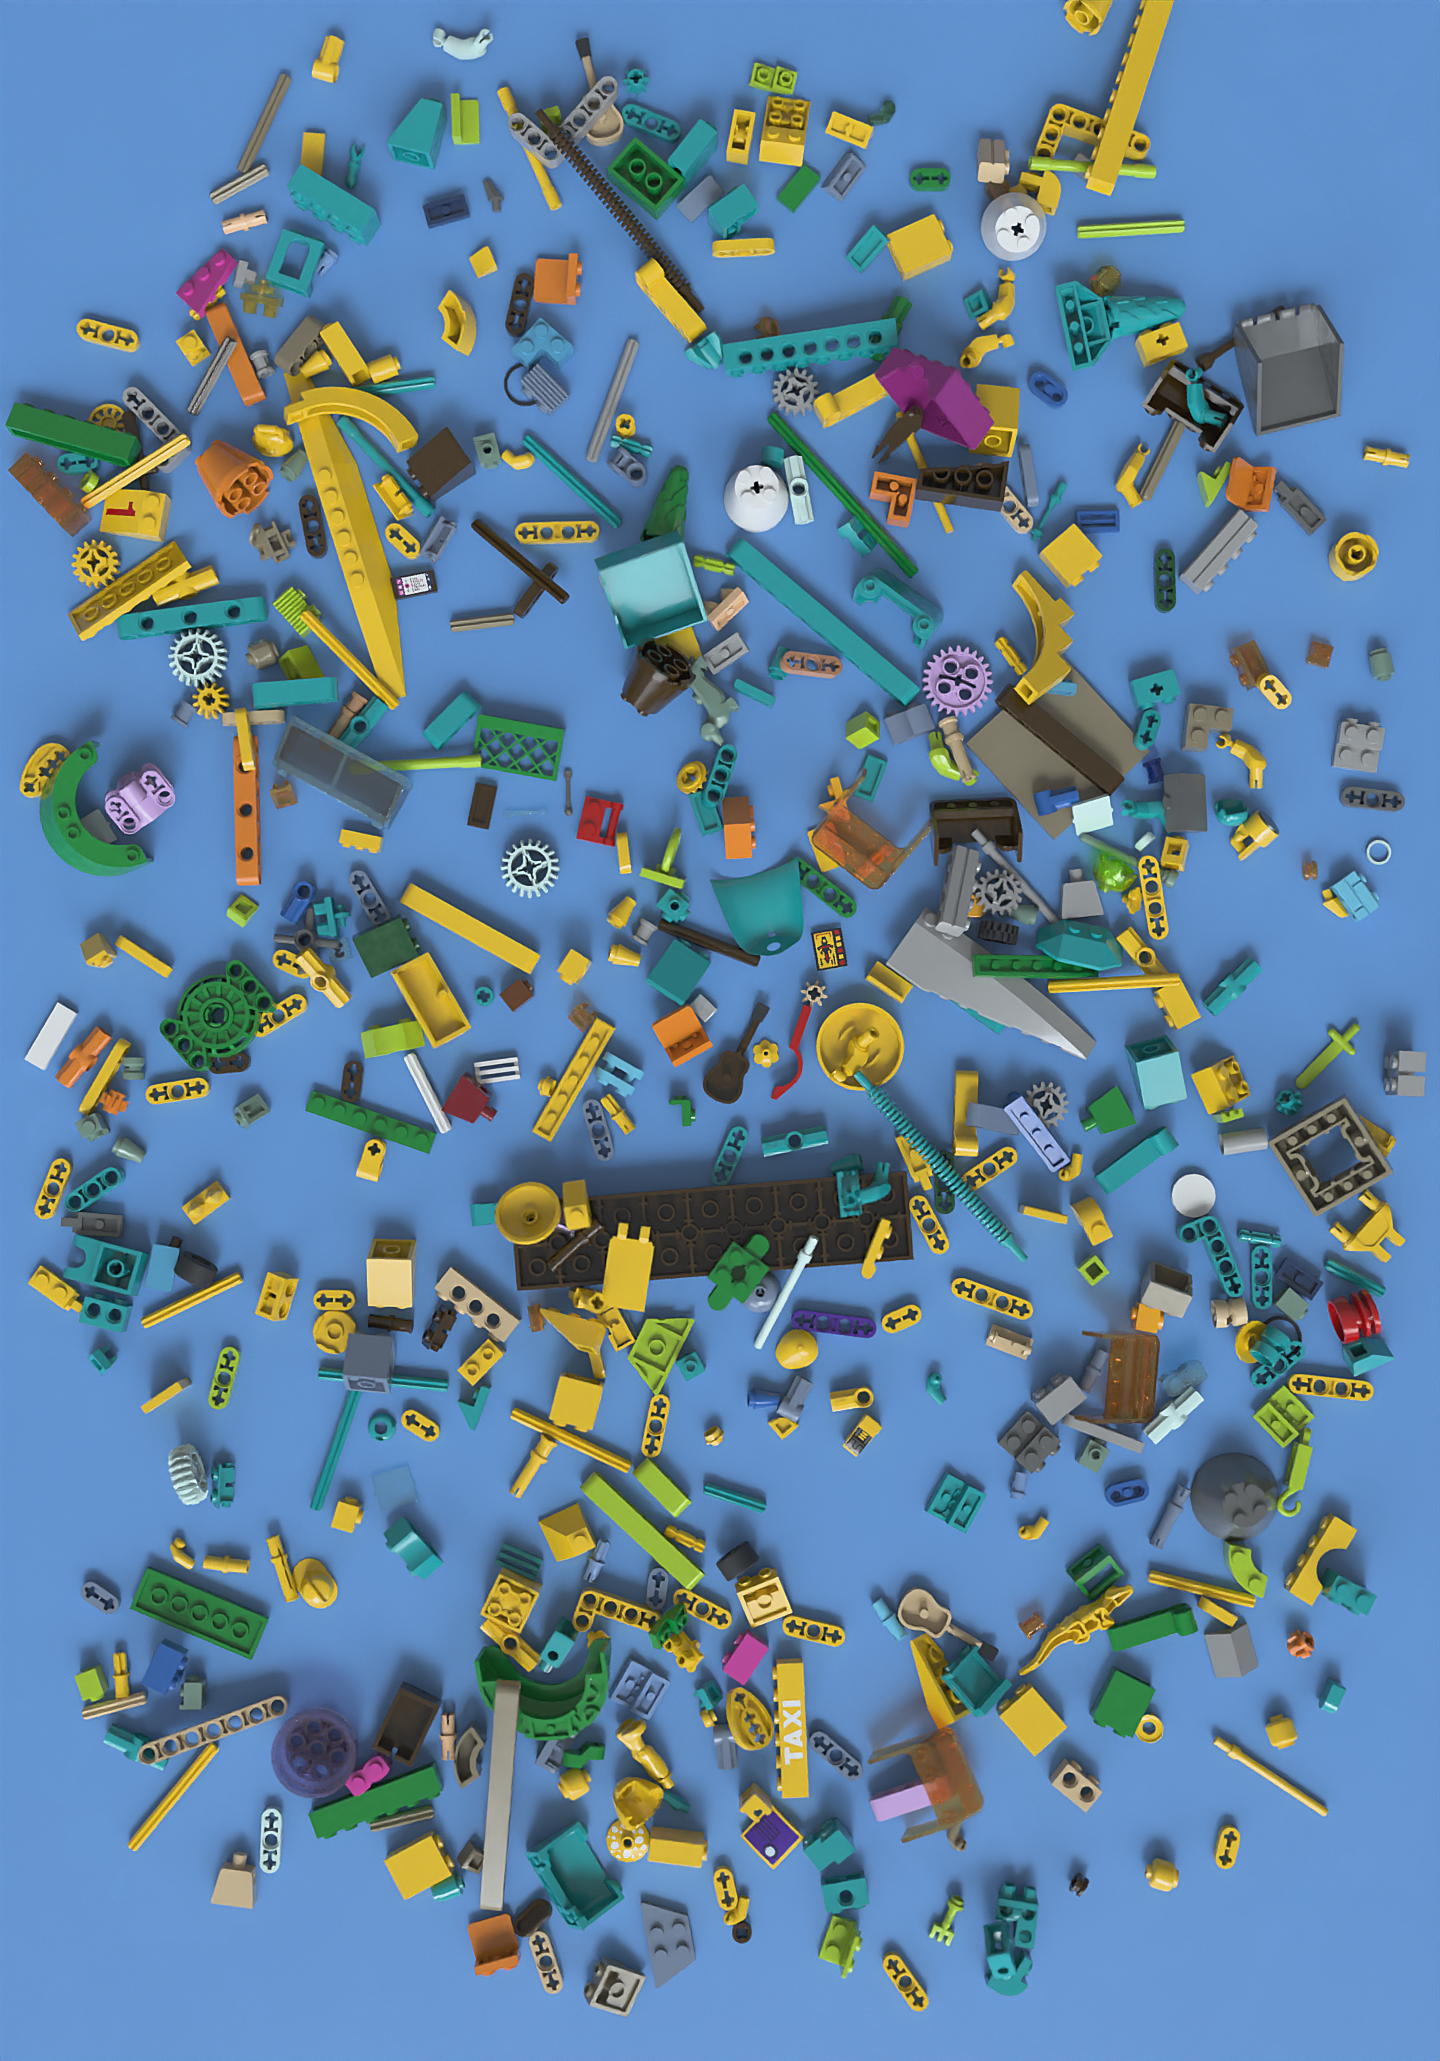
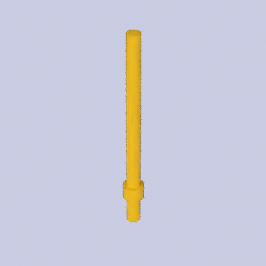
[896,411,954,534]
[1213,1735,1328,1816]

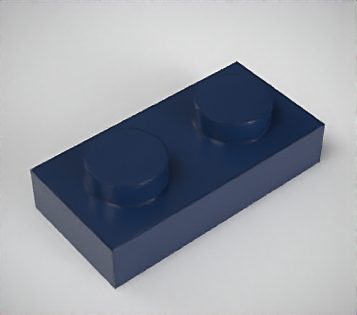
[422,194,470,229]
[1274,1257,1324,1301]

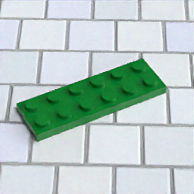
[130,1566,270,1660]

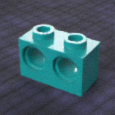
[79,1292,133,1333]

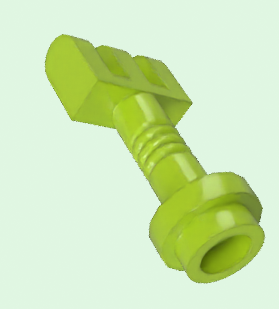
[928,1895,964,1946]

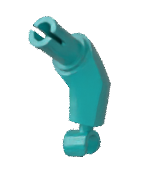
[1186,367,1227,428]
[1119,799,1172,834]
[840,1162,891,1208]

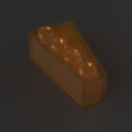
[8,452,92,537]

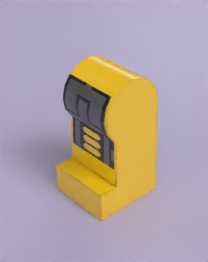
[842,1413,882,1457]

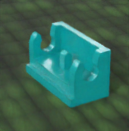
[836,1170,862,1217]

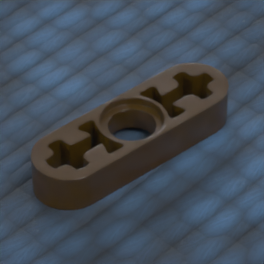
[505,273,534,338]
[298,495,328,559]
[513,562,559,619]

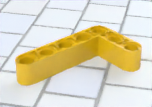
[1033,104,1151,171]

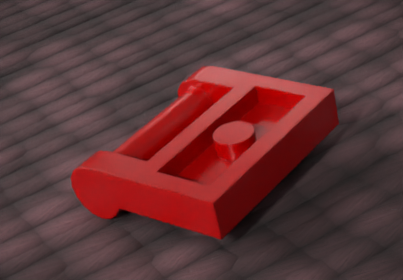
[576,796,624,847]

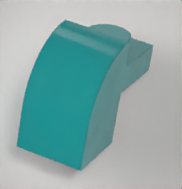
[984,1950,1033,1996]

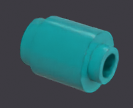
[431,1872,465,1902]

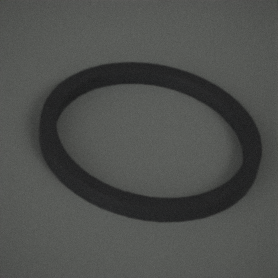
[504,363,537,406]
[1264,1316,1302,1361]

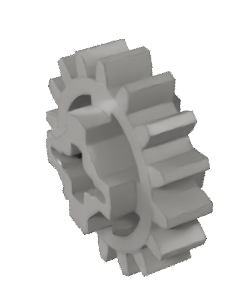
[772,368,819,418]
[974,869,1023,918]
[1025,1082,1069,1129]

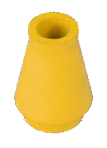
[299,349,332,379]
[607,896,637,929]
[608,943,641,967]

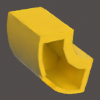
[438,290,476,356]

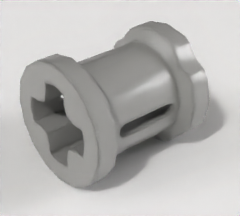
[249,350,275,379]
[630,918,658,947]

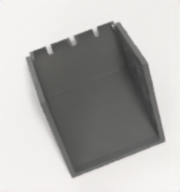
[1233,302,1344,436]

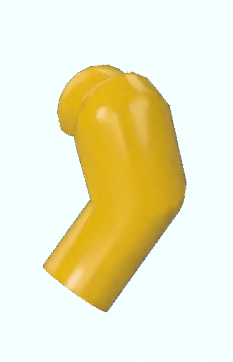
[501,449,535,470]
[1058,1153,1083,1182]
[1018,1516,1050,1540]
[170,1537,195,1570]
[723,1895,750,1925]

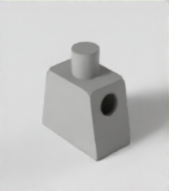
[1059,869,1103,921]

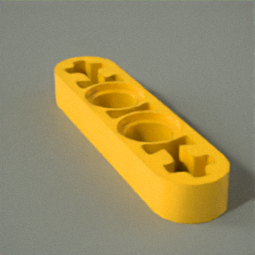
[515,521,600,545]
[1138,855,1168,940]
[78,1038,132,1116]
[950,1277,1033,1320]
[1286,1373,1374,1401]

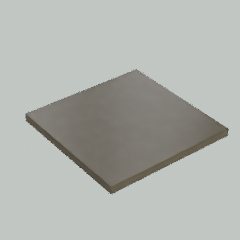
[965,656,1151,840]

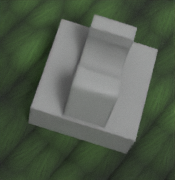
[233,260,257,289]

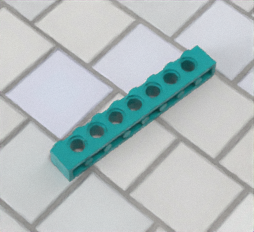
[722,318,899,378]

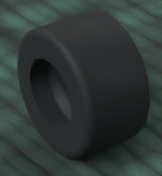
[173,1252,218,1288]
[716,1541,759,1581]

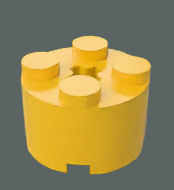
[1328,532,1379,581]

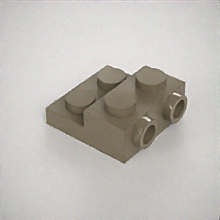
[584,1956,646,2017]

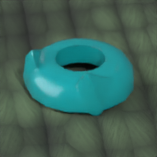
[368,1413,396,1442]

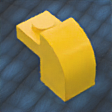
[1018,171,1061,216]
[1070,1196,1113,1246]

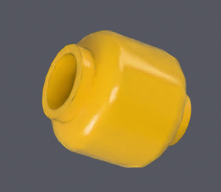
[1265,1714,1298,1749]
[557,1768,591,1800]
[1145,1858,1179,1891]

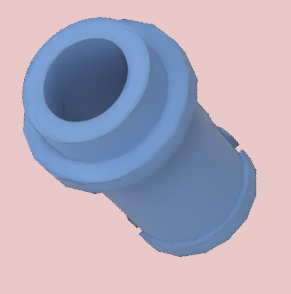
[316,248,338,278]
[1009,1471,1028,1500]

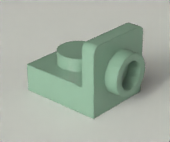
[233,1093,270,1130]

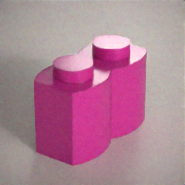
[345,1751,393,1796]

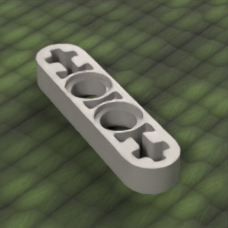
[1061,1414,1145,1453]

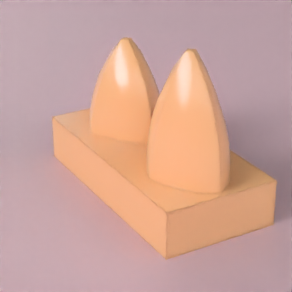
[703,587,749,632]

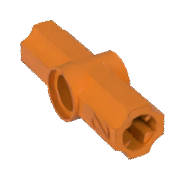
[55,1026,113,1089]

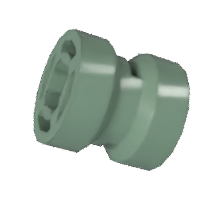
[122,1057,145,1080]

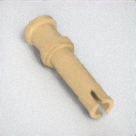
[938,716,976,782]

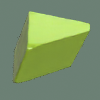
[226,894,259,928]

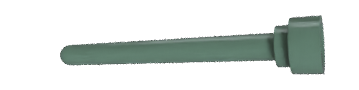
[1080,833,1179,888]

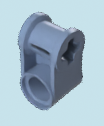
[606,447,647,488]

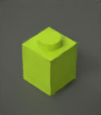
[1075,1254,1110,1286]
[74,1664,109,1702]

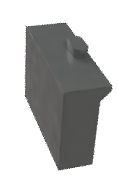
[1163,773,1207,833]

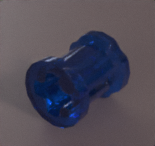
[1142,758,1164,785]

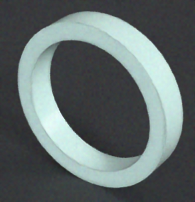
[1366,840,1391,865]

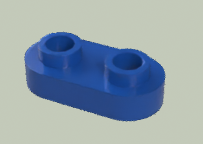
[1028,371,1068,409]
[1105,1478,1149,1507]

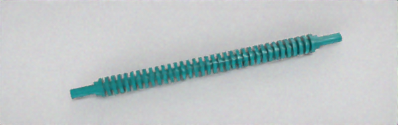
[853,1070,1028,1262]

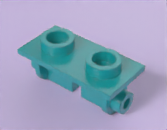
[210,1461,235,1509]

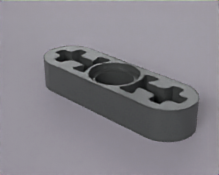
[1339,787,1405,813]

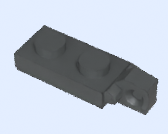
[1273,481,1327,536]
[61,1212,124,1237]

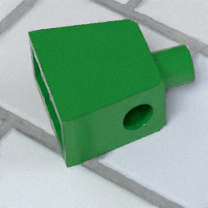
[1080,1086,1137,1134]

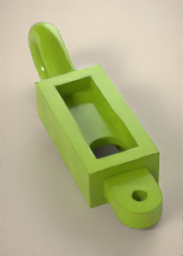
[1277,1427,1313,1517]

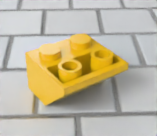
[1191,1055,1251,1114]

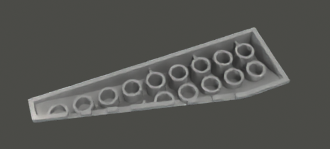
[886,908,1096,1060]

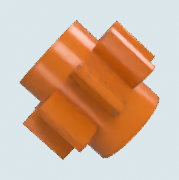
[99,1089,129,1115]
[1287,1630,1315,1659]

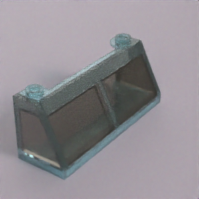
[271,715,414,830]

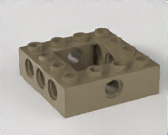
[1268,1094,1393,1217]

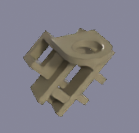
[249,521,296,564]

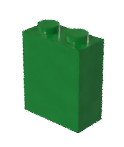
[1090,1665,1156,1738]

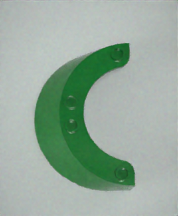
[39,740,154,876]
[474,1637,612,1741]

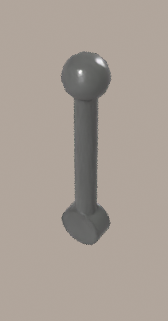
[564,770,573,816]

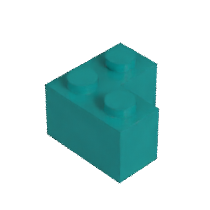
[708,184,759,240]
[802,1817,855,1872]

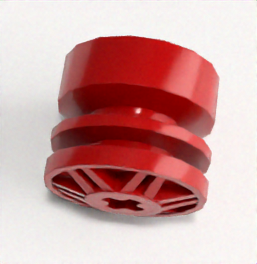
[1327,1289,1381,1344]

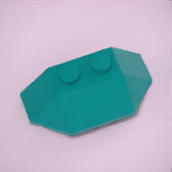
[1055,281,1112,372]
[1035,919,1123,971]

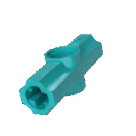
[333,696,389,759]
[1202,957,1263,1016]
[760,1125,829,1157]
[103,1724,170,1771]

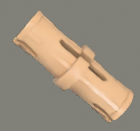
[221,209,268,235]
[440,1712,457,1760]

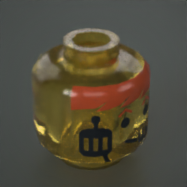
[1089,265,1121,298]

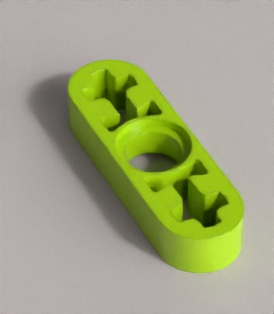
[208,1346,241,1410]

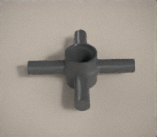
[273,908,340,974]

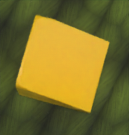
[469,246,498,278]

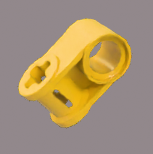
[356,1138,386,1182]

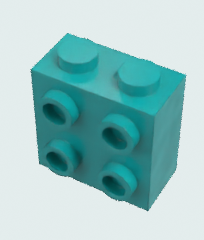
[1320,1567,1377,1616]

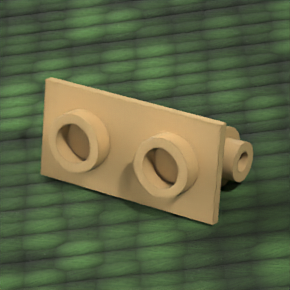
[985,1324,1034,1360]

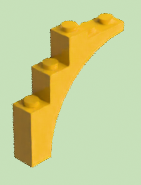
[1012,570,1075,705]

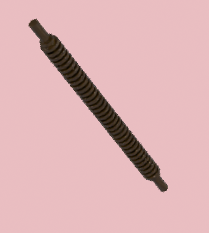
[535,108,705,314]

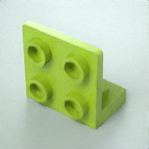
[818,1914,862,1978]

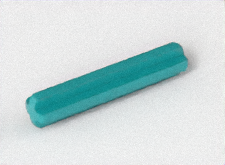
[1324,1258,1386,1297]
[703,1482,767,1513]

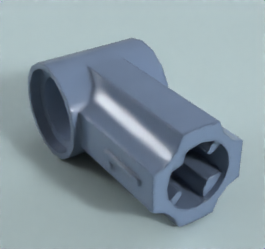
[776,1375,813,1422]
[713,1724,738,1770]

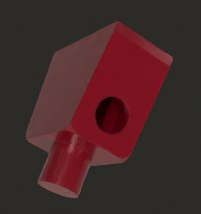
[441,1072,498,1124]

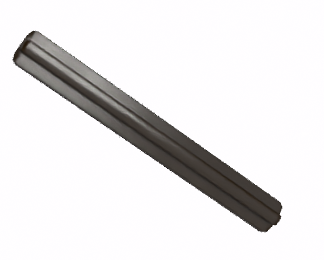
[657,918,761,967]

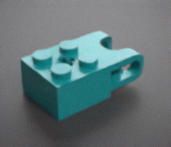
[63,1235,150,1296]

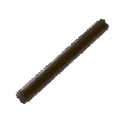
[471,519,570,604]

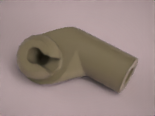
[946,1816,967,1852]

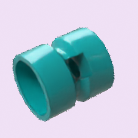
[1249,1326,1291,1368]

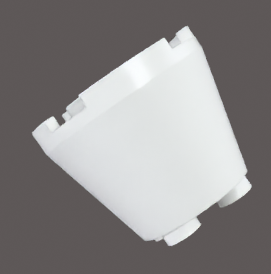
[981,192,1047,261]
[724,465,789,532]

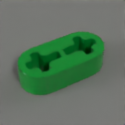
[909,168,951,192]

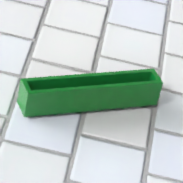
[5,402,142,468]
[308,1761,444,1839]

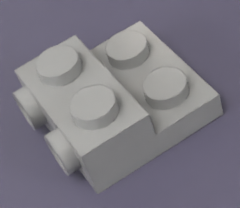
[1331,718,1385,773]

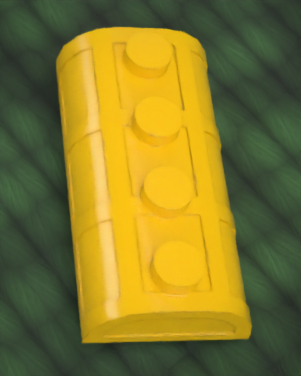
[390,952,472,1049]

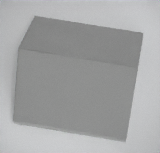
[1204,1623,1258,1678]

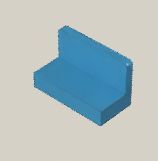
[145,1242,180,1292]

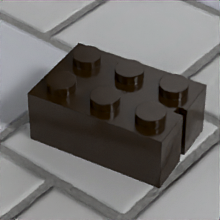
[371,1681,443,1767]

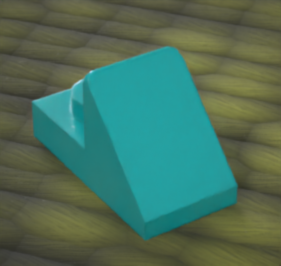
[457,1384,491,1431]

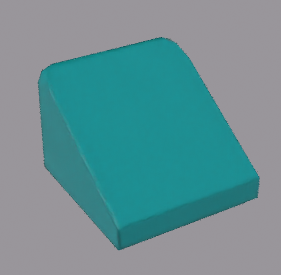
[963,289,992,320]

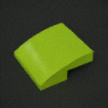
[1252,1384,1314,1448]

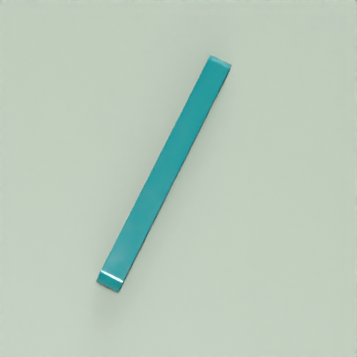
[725,538,920,707]

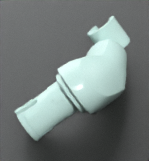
[432,28,493,60]

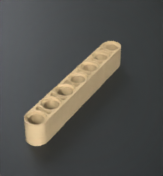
[138,1694,289,1765]

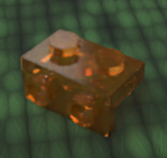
[1229,640,1271,691]

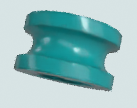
[474,987,494,1006]

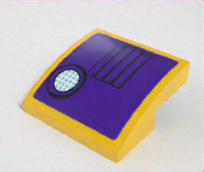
[740,1804,805,1869]

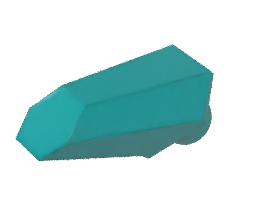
[662,1788,691,1813]

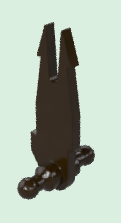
[872,406,924,464]

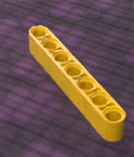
[399,883,541,975]

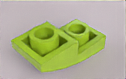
[748,62,798,95]

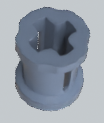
[170,700,198,729]

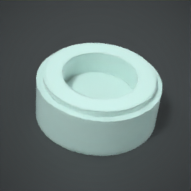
[1135,832,1156,852]

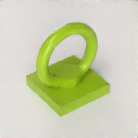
[639,827,686,889]

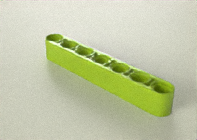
[580,1471,706,1591]

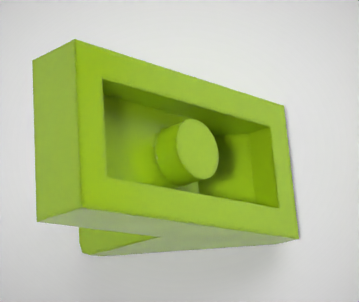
[1197,461,1231,508]

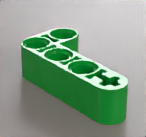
[1106,1603,1199,1651]

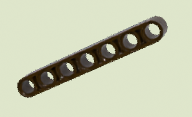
[994,683,1125,796]

